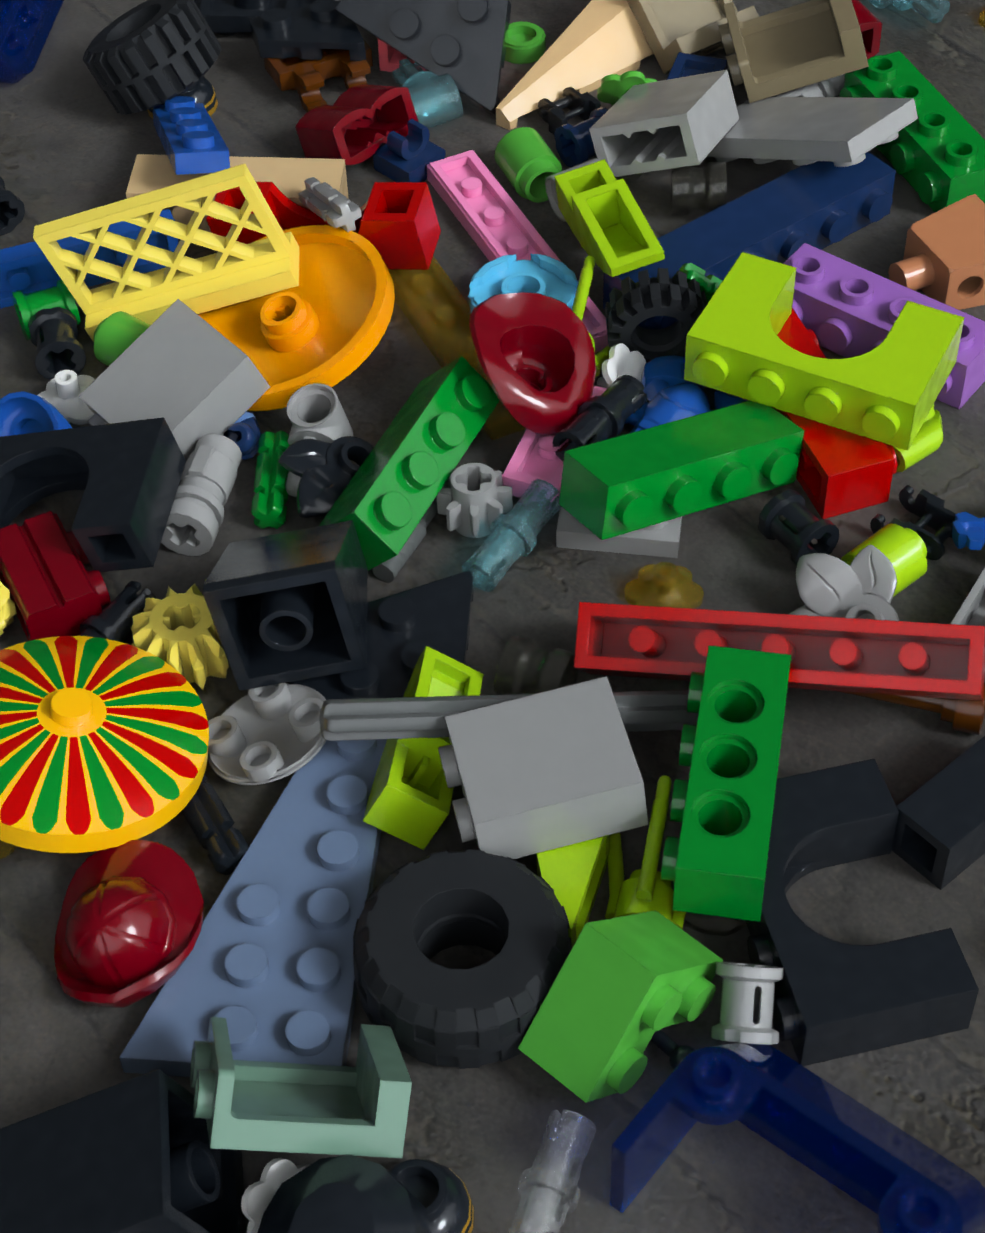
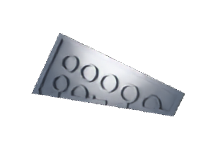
[119,739,387,1077]

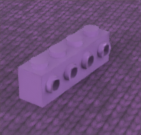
[783,243,985,409]

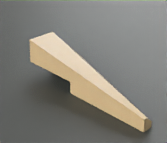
[496,0,654,130]

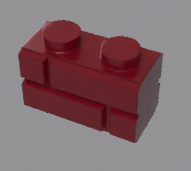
[0,511,111,641]

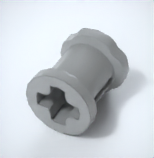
[711,962,783,1045]

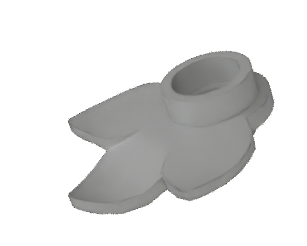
[789,544,899,621]

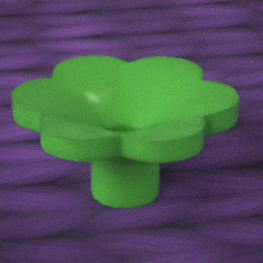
[597,71,657,106]

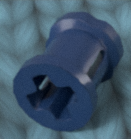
[554,107,608,167]

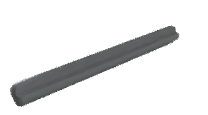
[319,690,698,741]

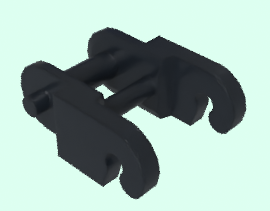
[538,87,601,135]
[870,485,956,560]

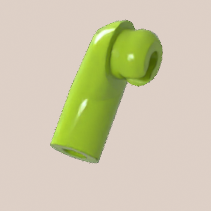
[893,404,943,473]

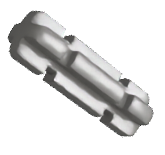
[299,177,362,232]

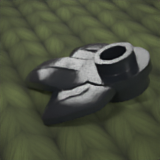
[278,436,374,518]

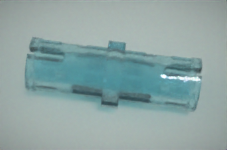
[462,479,562,592]

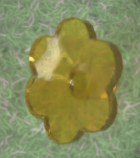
[624,562,704,609]

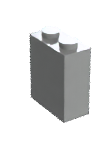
[589,69,739,177]
[79,299,270,464]
[438,676,648,859]

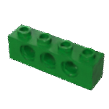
[661,645,791,922]

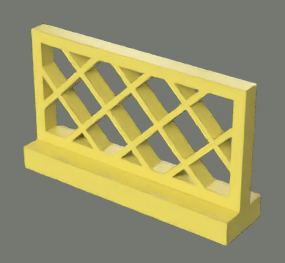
[33,164,300,342]

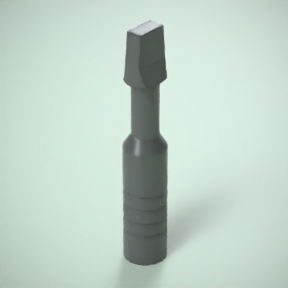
[372,481,447,583]

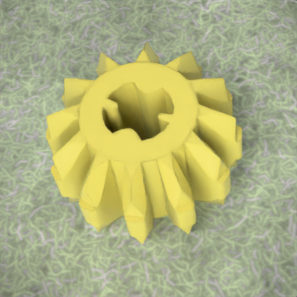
[131,584,229,690]

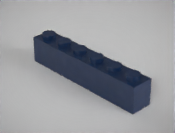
[603,152,896,329]

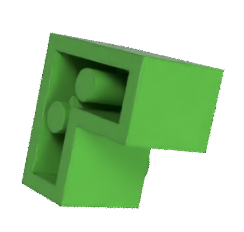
[518,910,723,1103]

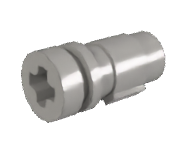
[161,434,242,556]

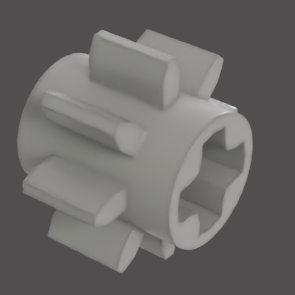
[437,463,513,538]

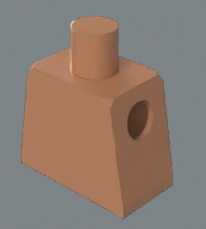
[888,194,985,310]

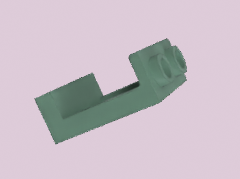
[190,1017,412,1158]

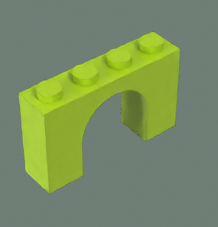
[684,252,964,451]

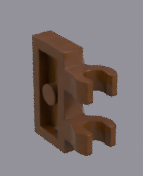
[264,39,373,112]

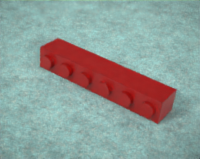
[574,602,985,701]

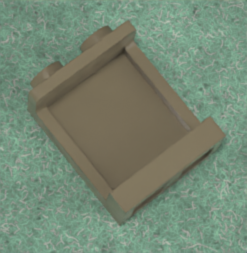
[627,0,759,74]
[719,0,869,103]

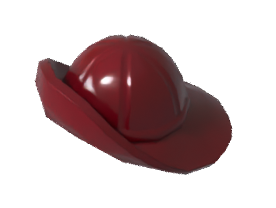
[469,292,596,435]
[54,840,204,1008]

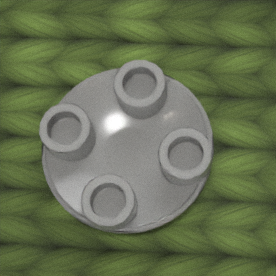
[208,683,326,785]

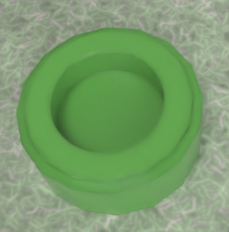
[504,21,546,64]

